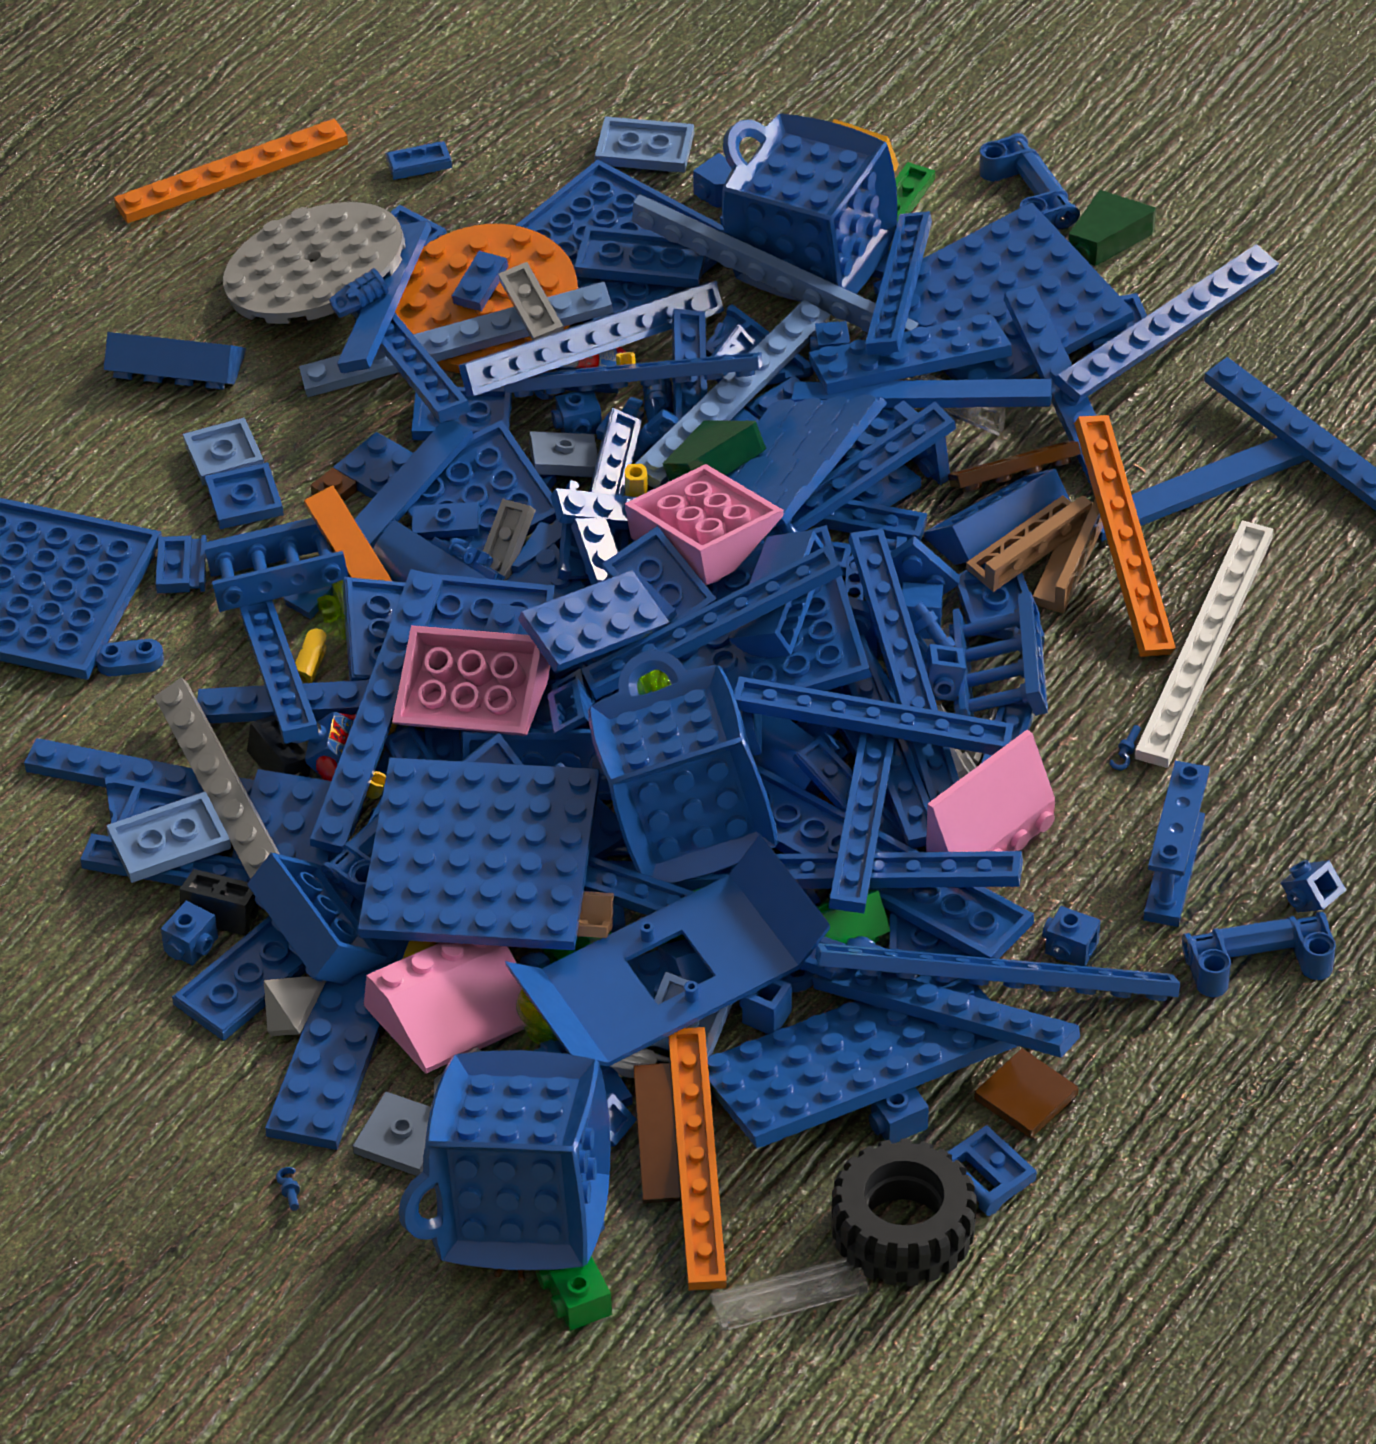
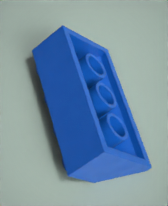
[104,332,246,390]
[923,469,1071,565]
[247,852,387,983]

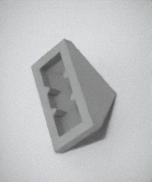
[264,976,326,1036]

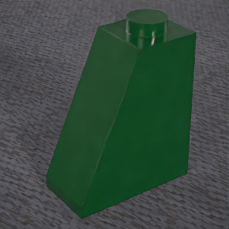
[1068,190,1156,266]
[662,420,766,481]

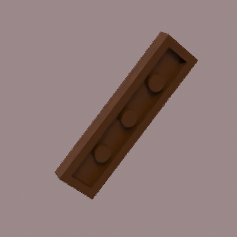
[948,440,1081,492]

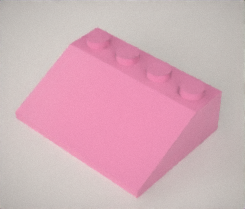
[625,464,784,585]
[392,625,550,736]
[926,730,1055,852]
[364,943,544,1074]

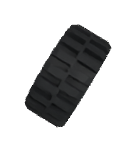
[831,1139,976,1286]

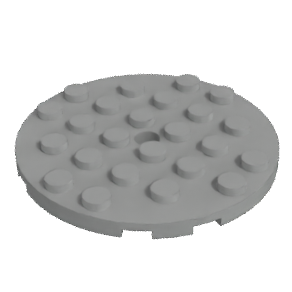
[223,202,406,324]

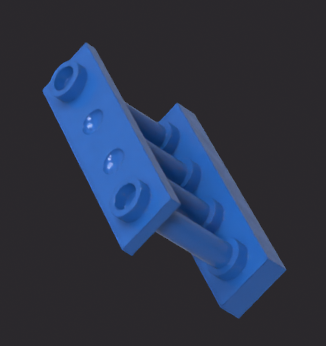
[203,518,349,612]
[949,591,1048,717]
[1144,760,1210,927]

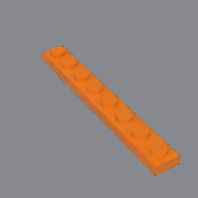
[114,119,348,224]
[1074,415,1176,657]
[668,1027,726,1291]

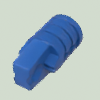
[329,268,389,318]
[643,378,673,422]
[633,409,679,462]

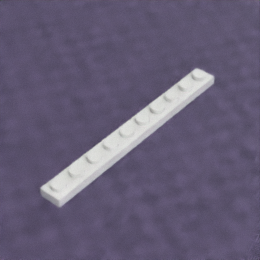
[1135,520,1274,768]

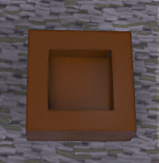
[310,468,357,502]

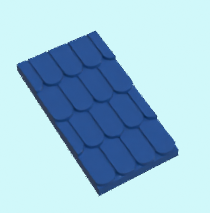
[725,395,887,524]

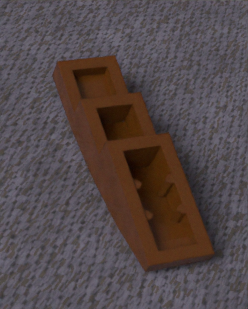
[634,1063,681,1203]

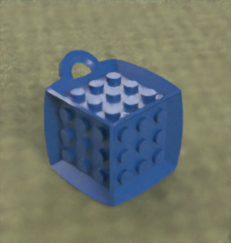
[722,114,897,302]
[588,650,778,884]
[399,1050,610,1270]

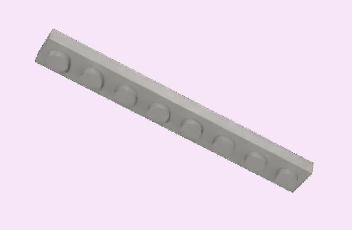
[154,677,280,879]

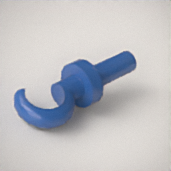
[1109,725,1141,770]
[276,1167,300,1211]

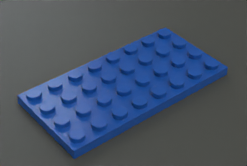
[708,975,1017,1149]

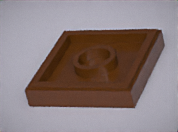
[974,1048,1079,1139]

